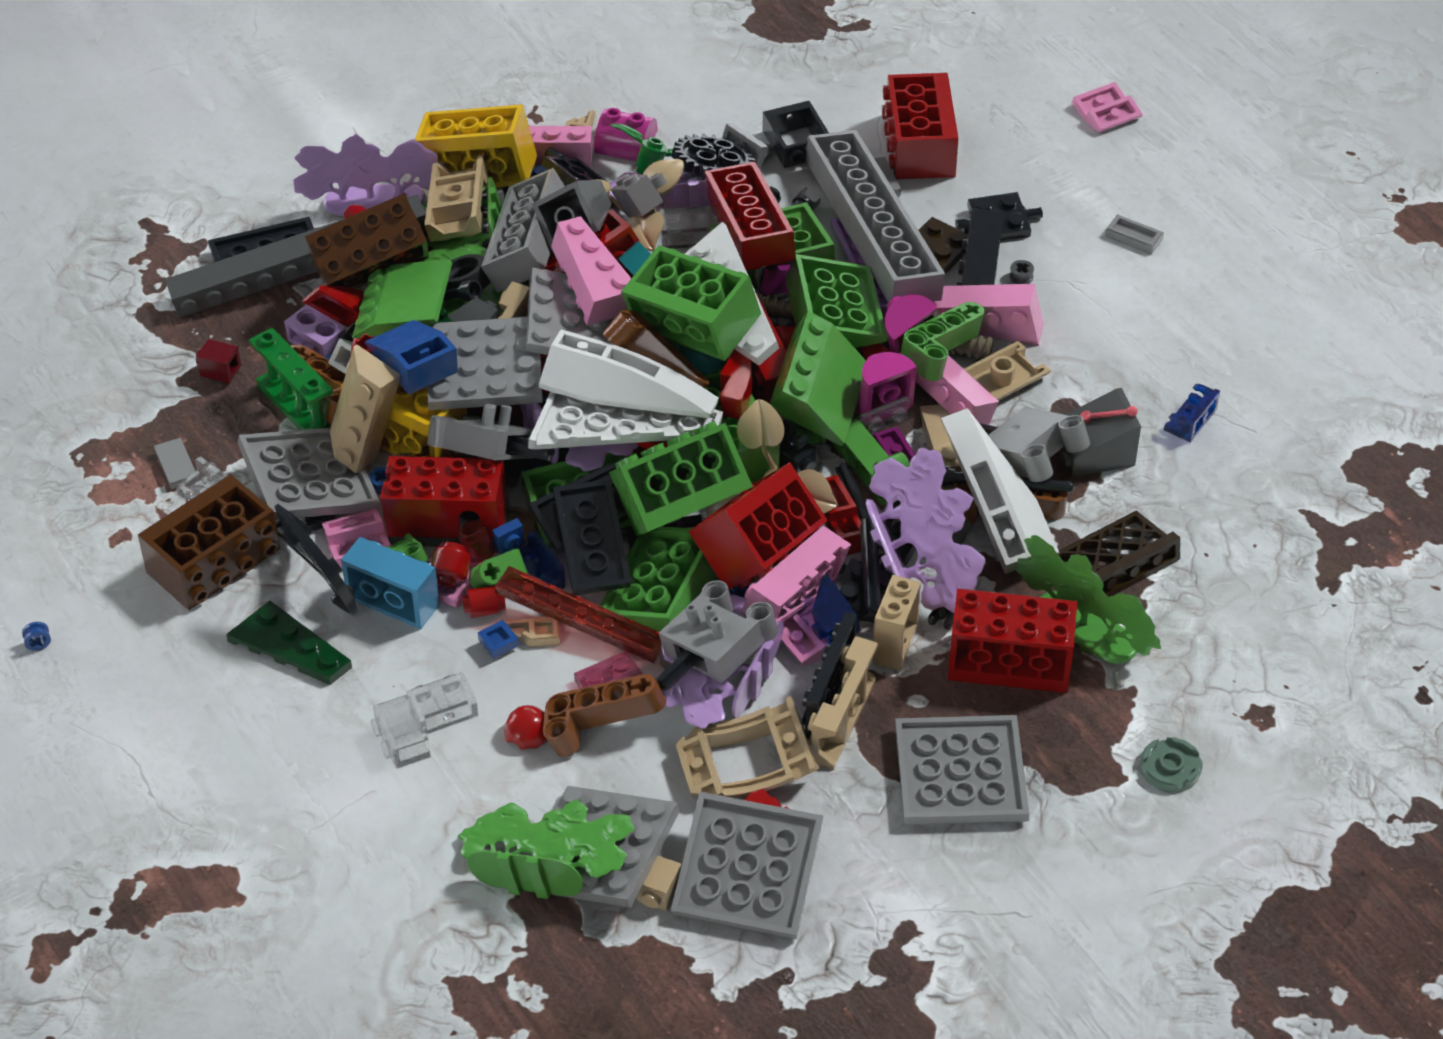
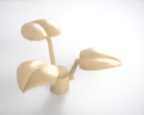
[597,159,684,251]
[707,399,838,517]

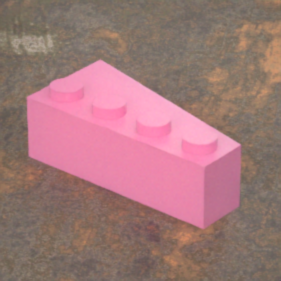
[551,216,631,326]
[933,284,1044,346]
[742,526,851,622]

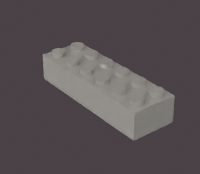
[481,168,565,292]

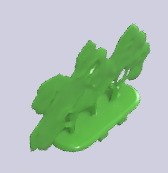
[422,177,502,262]
[1016,535,1161,664]
[457,799,635,899]

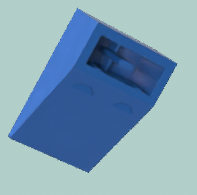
[365,320,458,395]

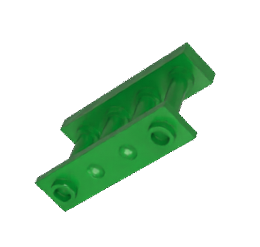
[249,328,333,430]

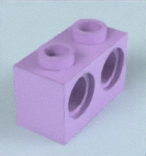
[284,304,347,357]

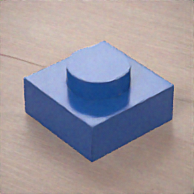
[492,518,525,555]
[478,620,519,659]

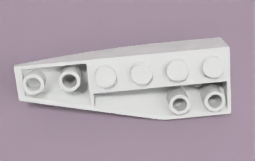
[539,330,719,419]
[941,408,1059,574]

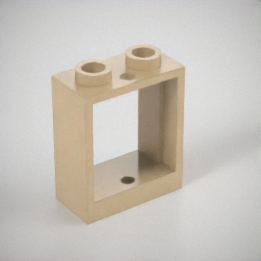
[872,575,921,671]

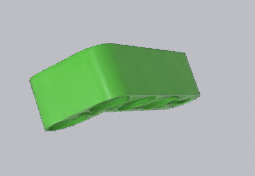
[900,302,985,381]
[831,418,910,505]

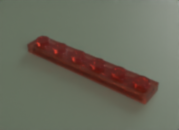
[495,566,662,663]

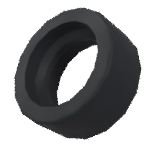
[446,254,491,300]

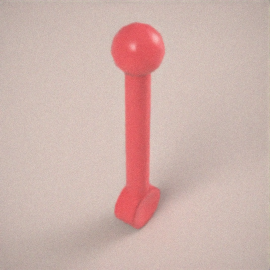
[1080,406,1138,423]

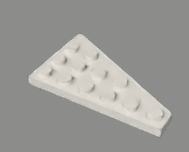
[685,222,779,365]
[528,392,723,450]

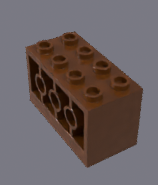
[305,193,429,289]
[137,474,281,610]

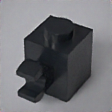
[779,427,817,473]

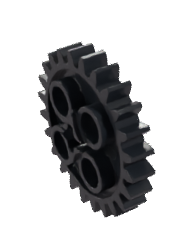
[672,133,755,180]

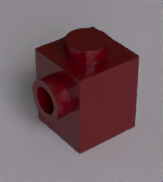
[195,339,241,384]

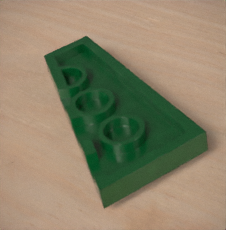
[226,600,352,685]

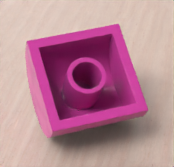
[594,108,658,161]
[885,295,938,354]
[859,352,917,423]

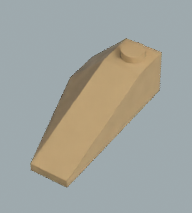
[920,405,962,490]

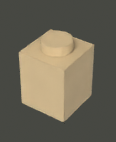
[637,856,681,911]

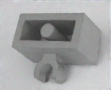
[610,173,667,216]

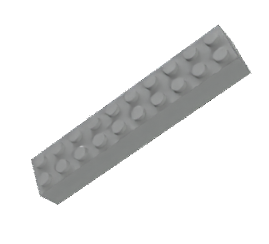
[806,130,945,302]

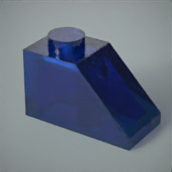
[811,574,861,645]

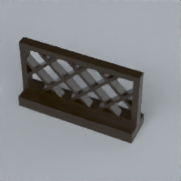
[1058,510,1180,596]

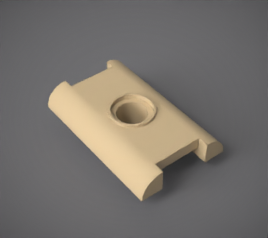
[964,341,1051,401]

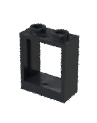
[762,100,829,168]

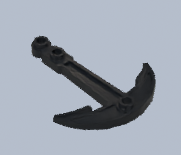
[274,503,358,616]

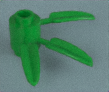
[610,123,673,175]

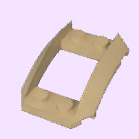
[676,696,819,797]

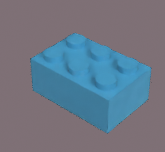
[341,537,440,629]

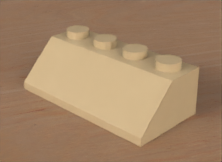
[330,345,401,473]

